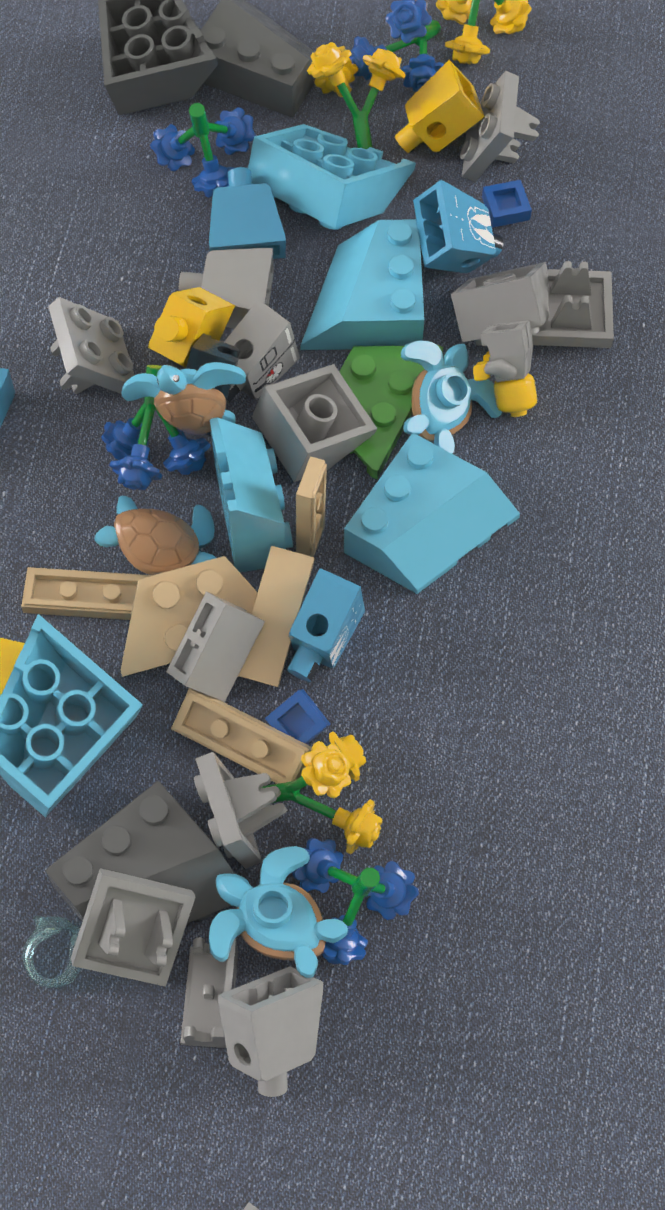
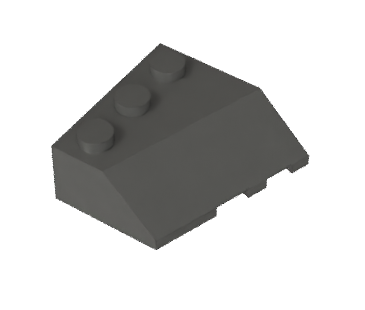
[98,0,219,115]
[201,0,316,118]
[45,780,235,923]

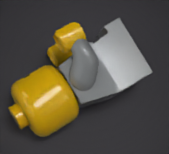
[473,320,537,417]

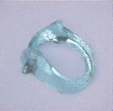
[22,915,81,988]

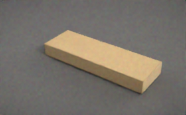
[296,456,327,557]
[238,546,315,688]
[21,567,153,620]
[171,688,312,784]

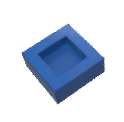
[482,180,532,228]
[265,689,331,744]

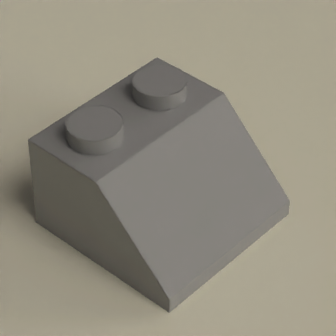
[451,262,549,346]
[252,364,377,482]

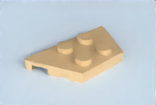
[120,556,258,677]

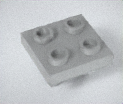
[460,70,540,182]
[532,261,614,348]
[48,297,135,394]
[194,752,287,869]
[70,868,196,987]

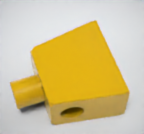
[395,59,485,153]
[148,287,235,368]

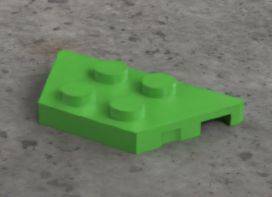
[339,345,444,479]

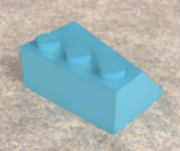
[248,124,416,230]
[300,219,424,350]
[210,417,293,572]
[344,432,520,594]
[0,614,143,818]

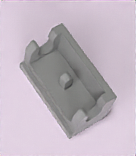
[166,591,265,702]
[180,937,238,1048]

